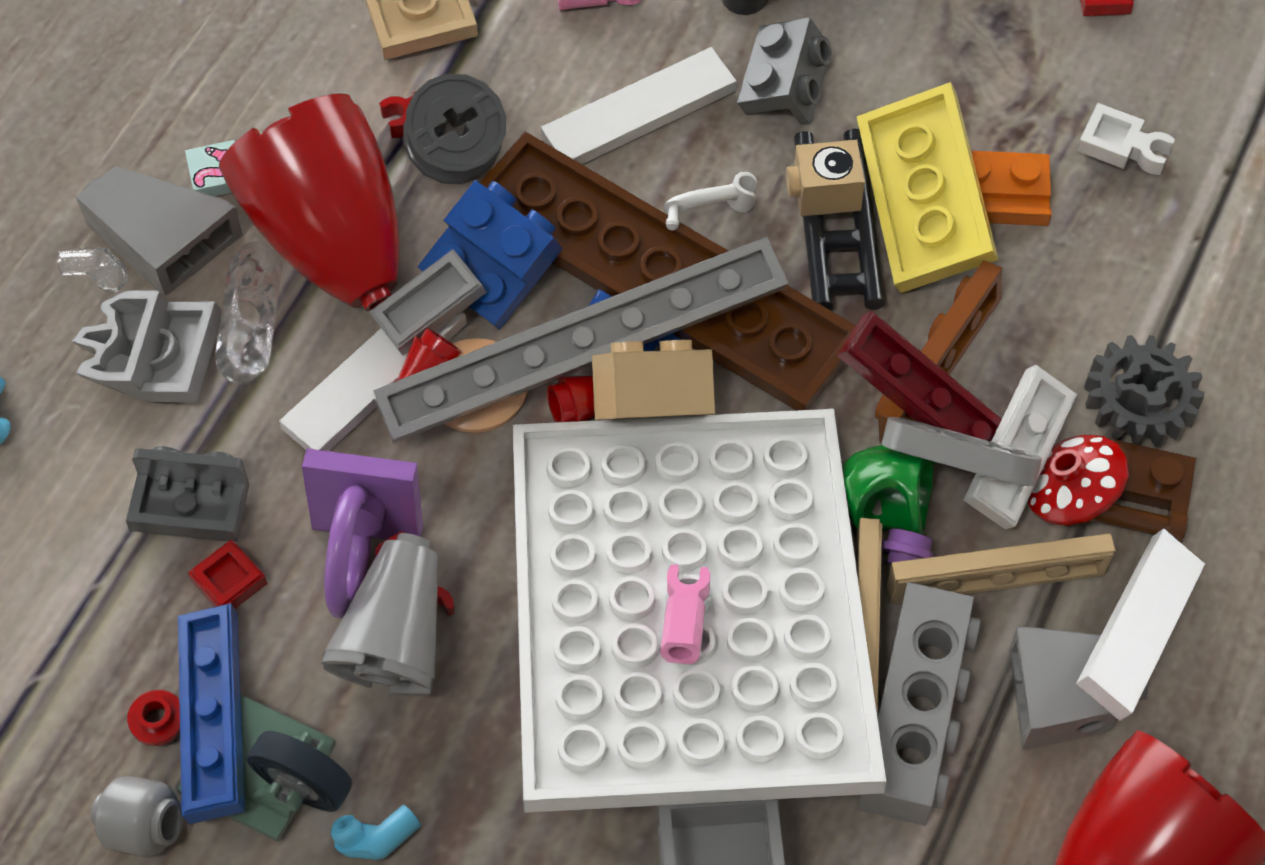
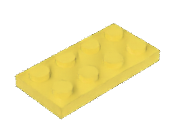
[856,82,998,293]

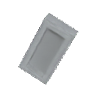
[370,249,487,356]

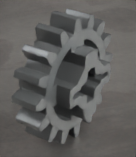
[1084,335,1205,447]

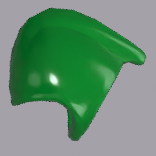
[842,445,937,535]

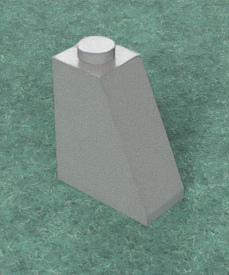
[76,166,243,297]

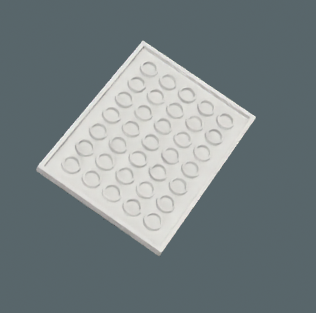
[513,409,886,813]

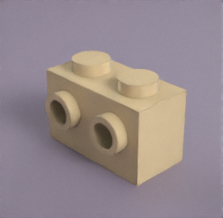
[592,340,715,420]

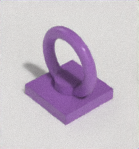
[302,448,423,619]

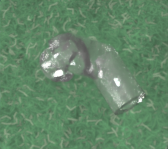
[57,247,128,292]

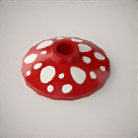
[1027,434,1129,526]

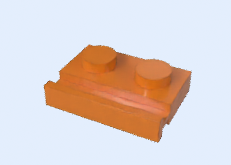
[971,151,1052,226]

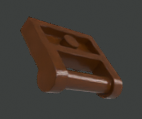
[1078,434,1196,544]

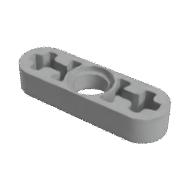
[881,417,1042,486]

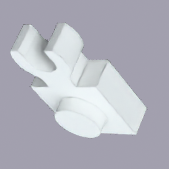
[1077,103,1175,175]

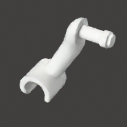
[663,172,757,230]

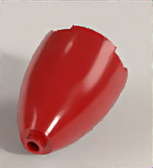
[219,93,400,311]
[1054,730,1265,865]

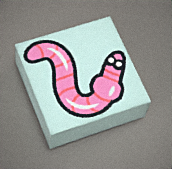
[185,140,235,197]

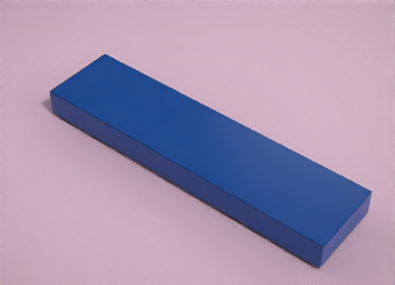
[178,603,245,824]

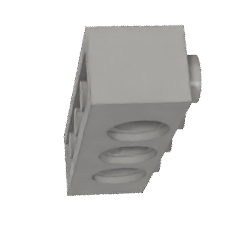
[858,582,980,826]

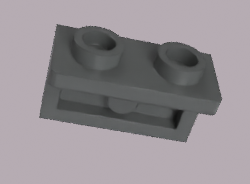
[737,17,832,125]
[126,446,250,542]

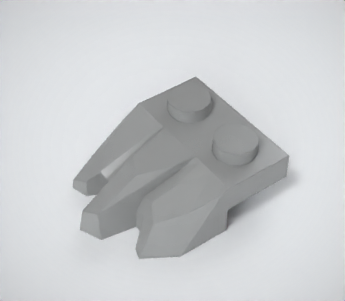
[72,290,224,403]

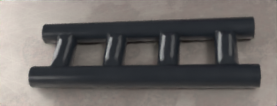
[794,129,885,310]

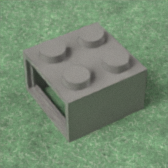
[657,799,785,865]

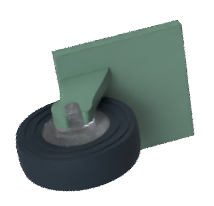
[177,695,352,842]

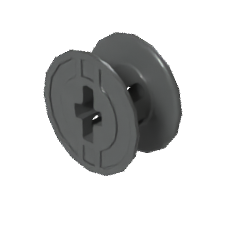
[403,74,506,184]

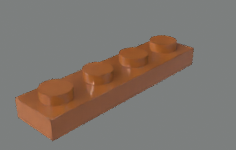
[875,260,1002,443]

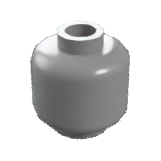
[91,776,184,858]

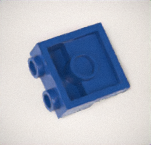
[417,180,563,330]

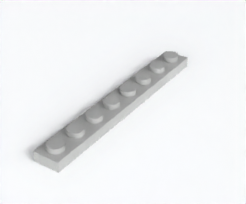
[373,236,788,444]

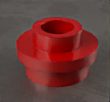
[127,690,180,746]

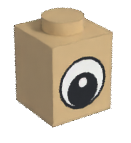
[786,139,865,217]

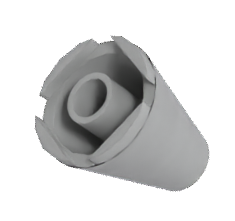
[321,533,439,697]

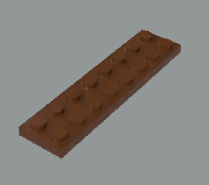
[480,131,856,411]

